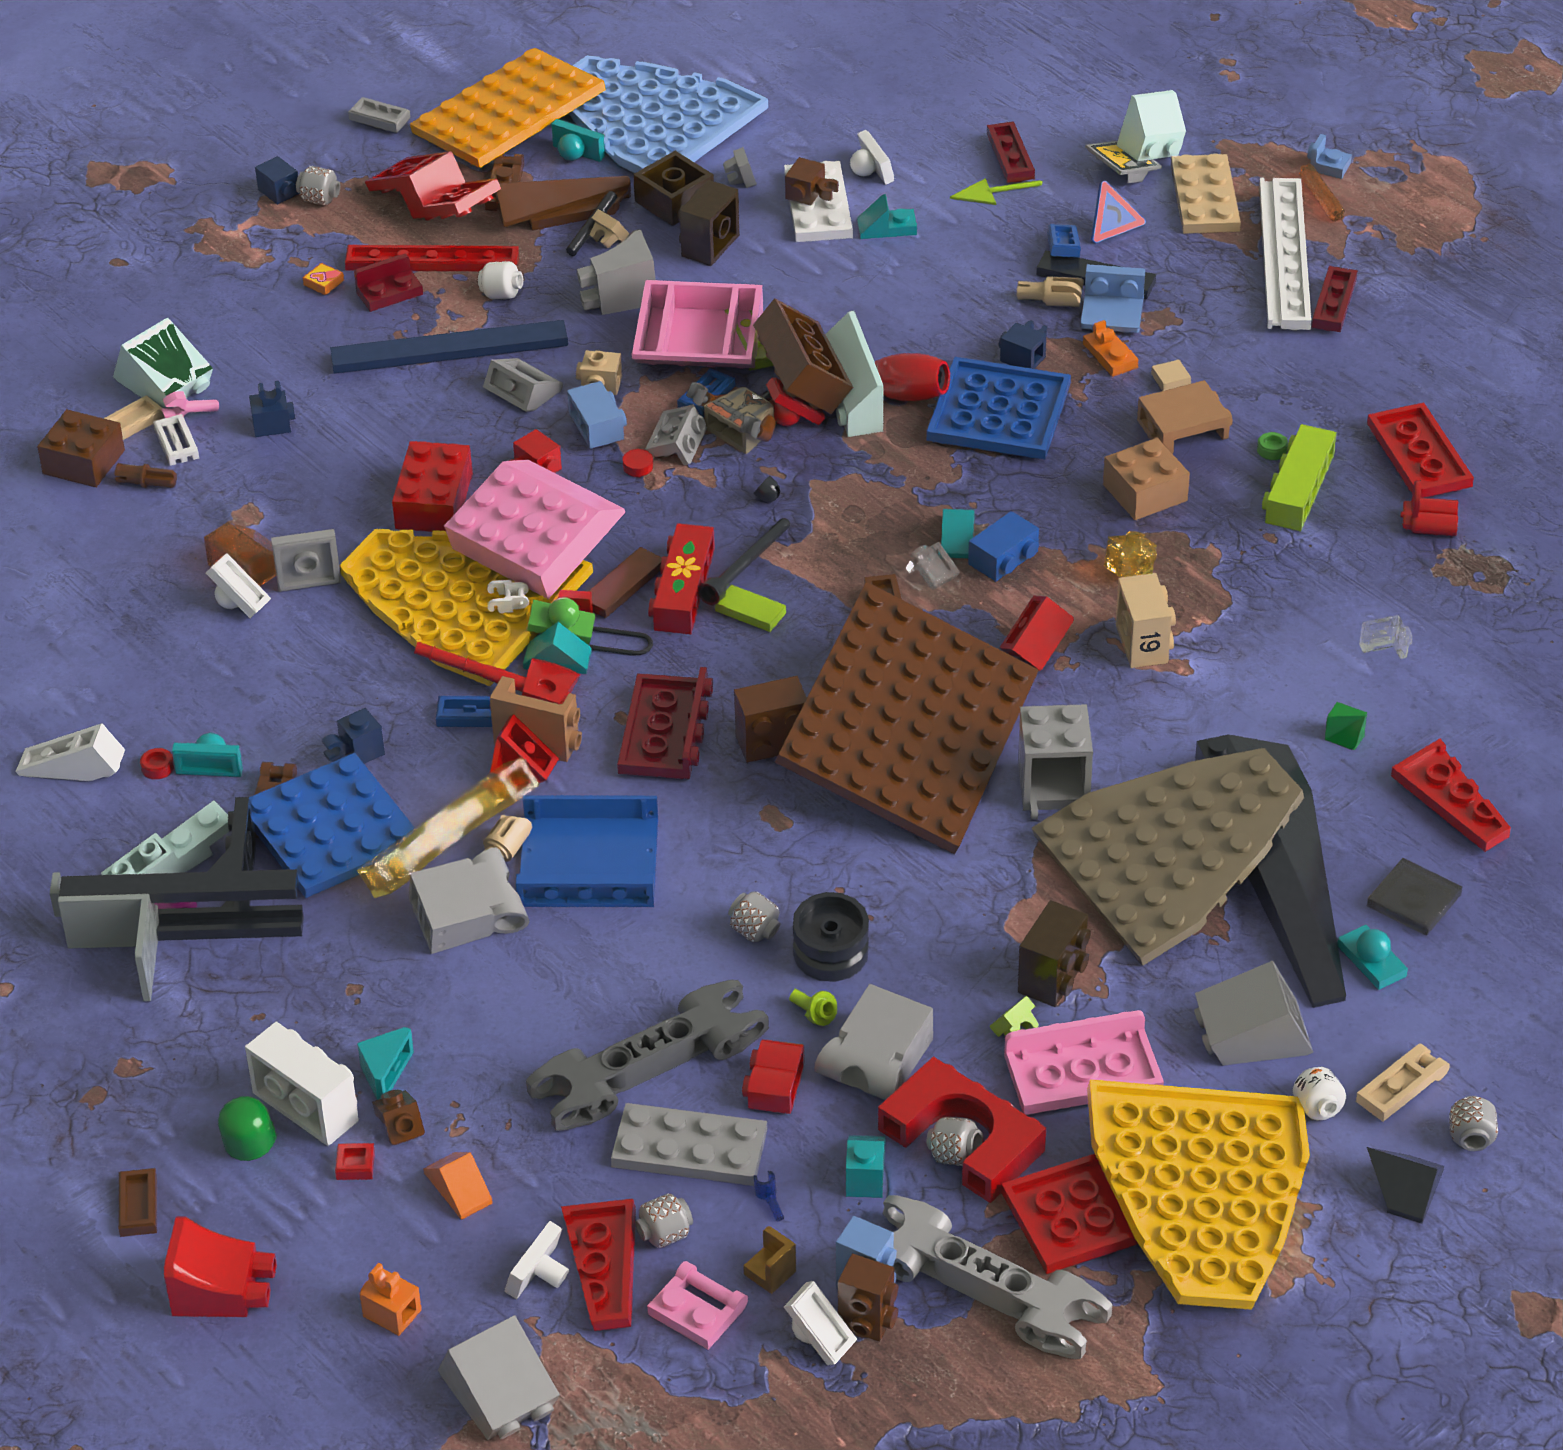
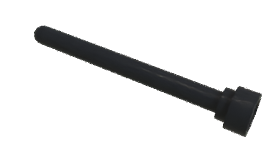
[698,518,790,606]

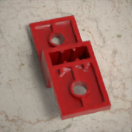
[365,151,501,221]

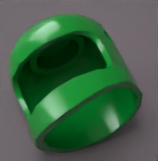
[218,1096,277,1161]

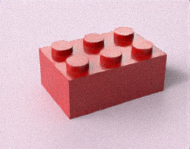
[392,441,473,532]

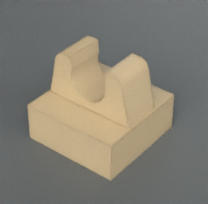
[590,209,629,248]

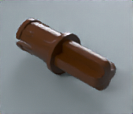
[114,463,177,488]

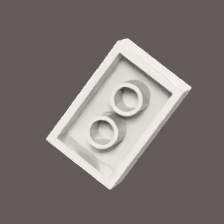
[245,1022,359,1146]

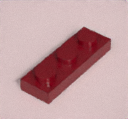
[987,121,1035,183]
[1312,266,1358,332]

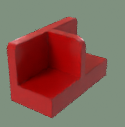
[999,595,1074,670]

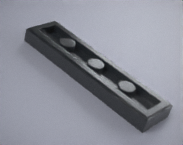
[1036,250,1156,299]

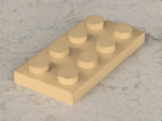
[1171,154,1241,234]

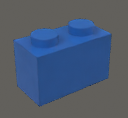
[968,511,1039,582]

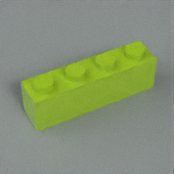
[1262,424,1337,531]

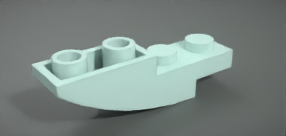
[101,801,229,875]

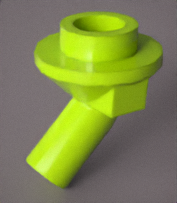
[789,988,837,1026]

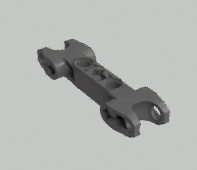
[526,980,769,1131]

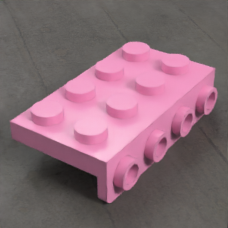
[1004,1010,1164,1115]

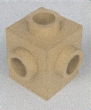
[576,350,622,395]

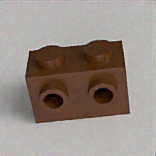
[838,1253,899,1342]

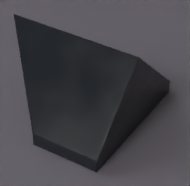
[1367,1147,1444,1224]

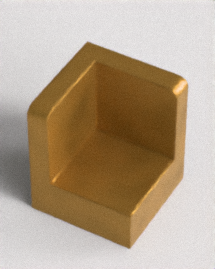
[743,1226,796,1294]

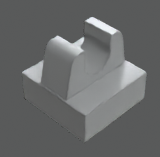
[723,147,756,188]

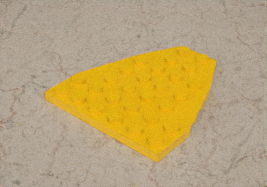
[339,529,593,686]
[1087,1079,1310,1310]

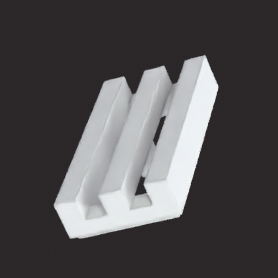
[153,414,199,466]

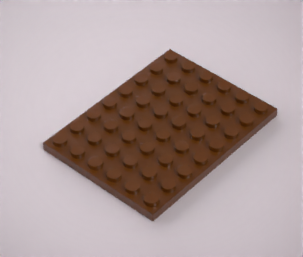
[775,582,1039,854]

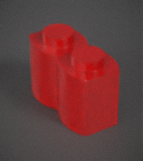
[742,1039,805,1114]

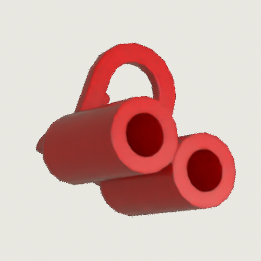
[1400,480,1458,536]

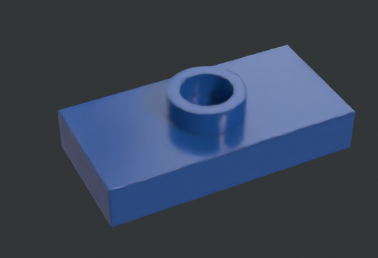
[1047,224,1081,258]

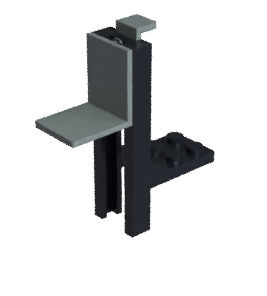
[50,797,304,1001]

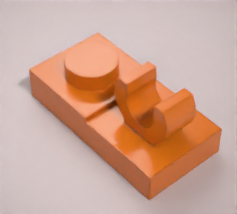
[1083,320,1139,377]

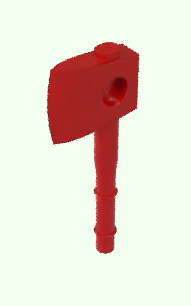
[414,642,581,704]

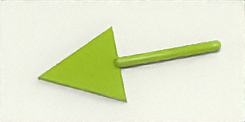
[950,178,1043,205]

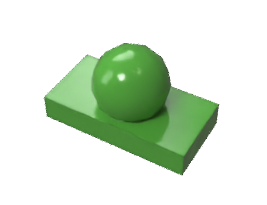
[527,597,596,645]

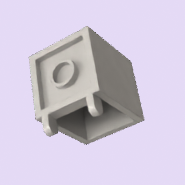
[1018,704,1093,820]

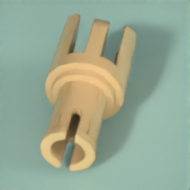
[1017,277,1084,307]
[483,815,532,861]

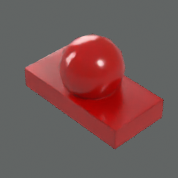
[766,377,825,427]

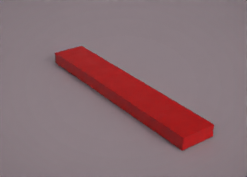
[345,245,519,272]

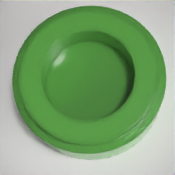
[1257,432,1288,460]

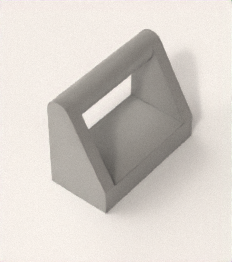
[483,358,563,412]

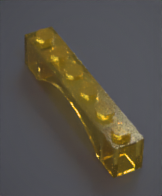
[357,757,540,898]

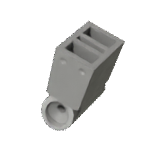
[409,847,530,954]
[815,984,933,1100]

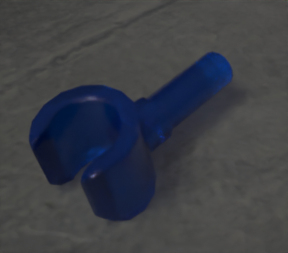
[753,1171,784,1221]

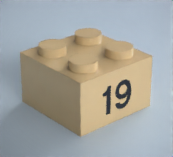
[1116,573,1176,668]

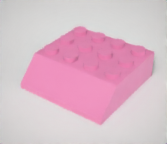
[632,280,763,369]
[444,460,625,599]

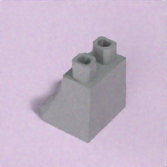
[576,229,656,315]

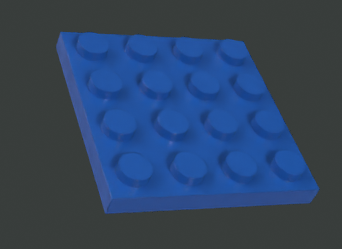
[926,357,1071,460]
[249,753,423,898]

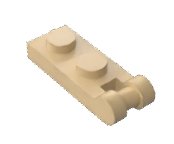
[1356,1044,1450,1122]

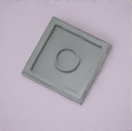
[271,529,341,592]

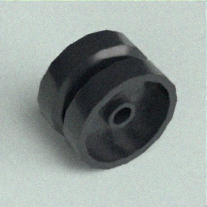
[793,892,869,982]

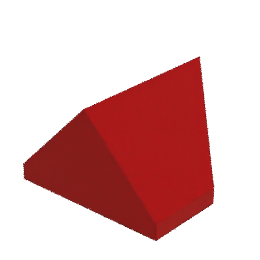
[486,714,559,793]

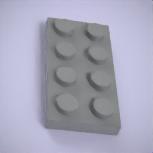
[611,1103,767,1186]

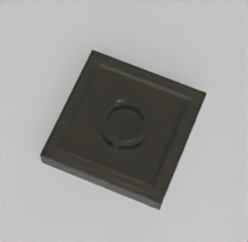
[1367,858,1462,936]

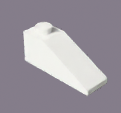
[16,723,125,781]

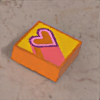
[303,263,344,295]

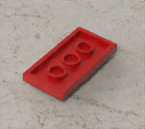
[1367,402,1474,498]

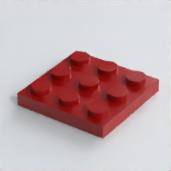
[1001,1153,1138,1274]

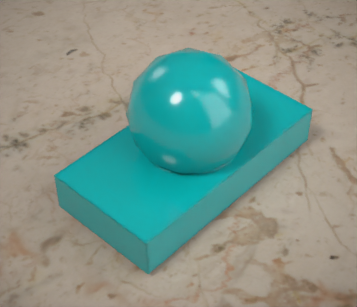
[551,119,605,162]
[172,732,243,777]
[1337,925,1408,990]

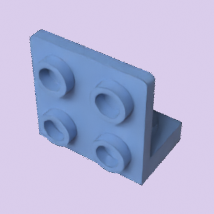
[1081,264,1145,333]

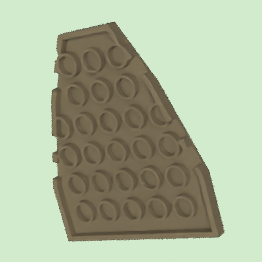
[1032,748,1304,966]

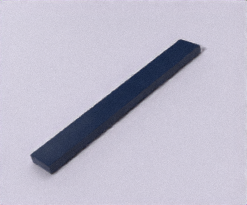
[330,320,568,374]

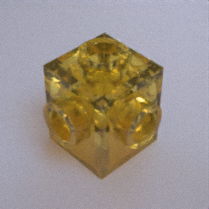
[1104,531,1157,578]

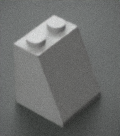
[1194,961,1313,1066]
[438,1315,560,1440]

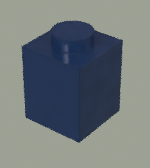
[255,156,300,205]

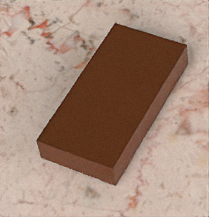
[118,1168,157,1237]

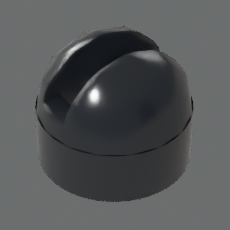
[753,476,781,503]

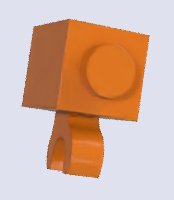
[360,1263,421,1336]

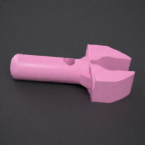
[161,391,219,418]

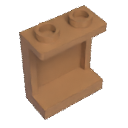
[1137,380,1233,454]
[490,676,582,762]

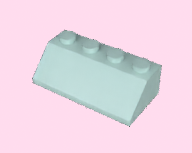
[825,311,883,437]

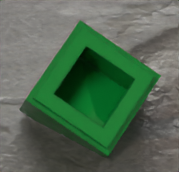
[1324,702,1367,750]

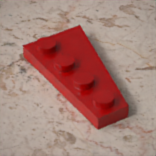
[561,1199,636,1331]

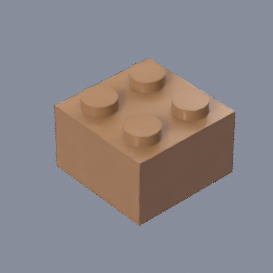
[1103,438,1190,520]

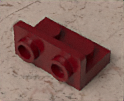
[354,254,423,312]

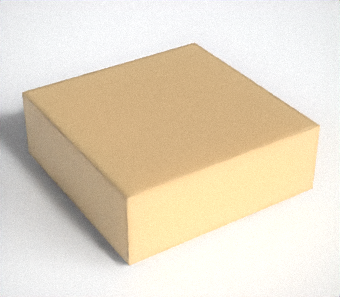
[1151,360,1191,391]

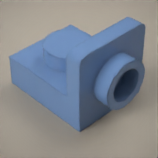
[1307,134,1352,179]

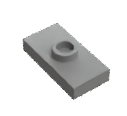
[348,97,410,133]

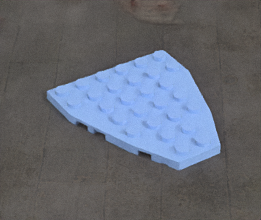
[569,55,768,173]

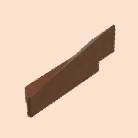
[496,176,631,231]

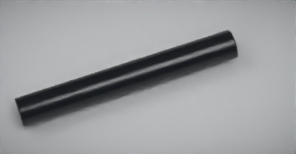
[566,191,617,256]

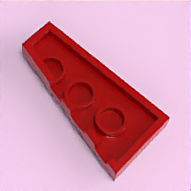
[1391,738,1511,852]

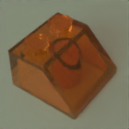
[204,522,276,586]

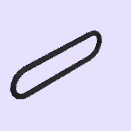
[589,626,653,655]

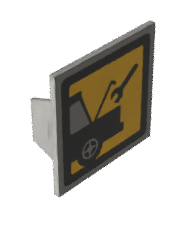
[1085,141,1162,183]

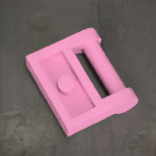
[647,1261,748,1350]

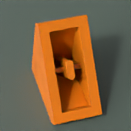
[423,1152,493,1220]

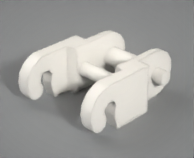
[487,580,529,613]

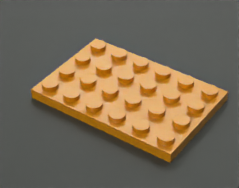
[410,48,606,168]

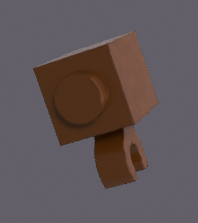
[785,157,839,206]

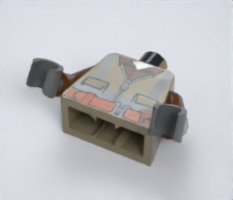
[686,382,776,454]

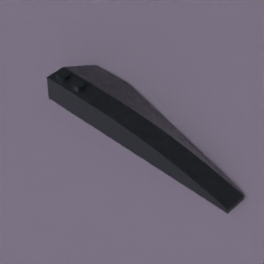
[1195,734,1346,1008]

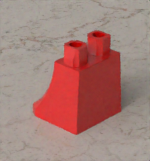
[164,1216,277,1317]

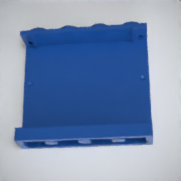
[516,795,658,907]

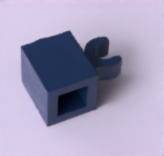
[998,320,1047,369]
[249,381,295,437]
[322,708,385,764]

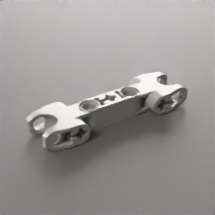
[883,1195,1112,1359]

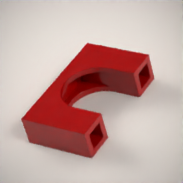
[878,1056,1046,1203]

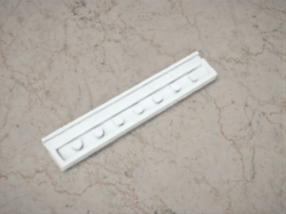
[1259,178,1311,330]

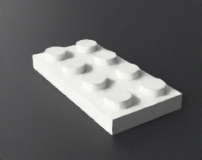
[784,161,853,242]

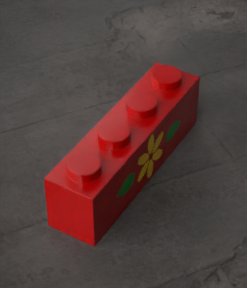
[648,523,715,635]

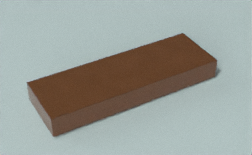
[589,546,662,618]

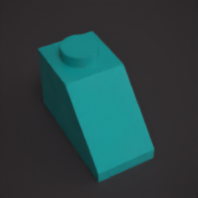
[846,1135,885,1198]

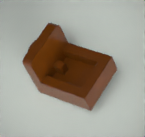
[372,1089,425,1145]

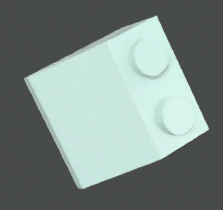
[1117,90,1186,161]

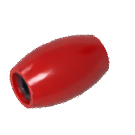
[875,353,950,401]

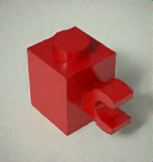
[509,429,562,473]

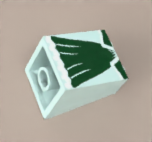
[113,318,213,408]

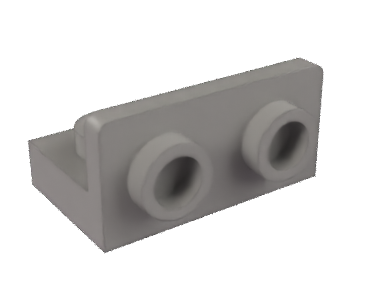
[645,404,707,465]

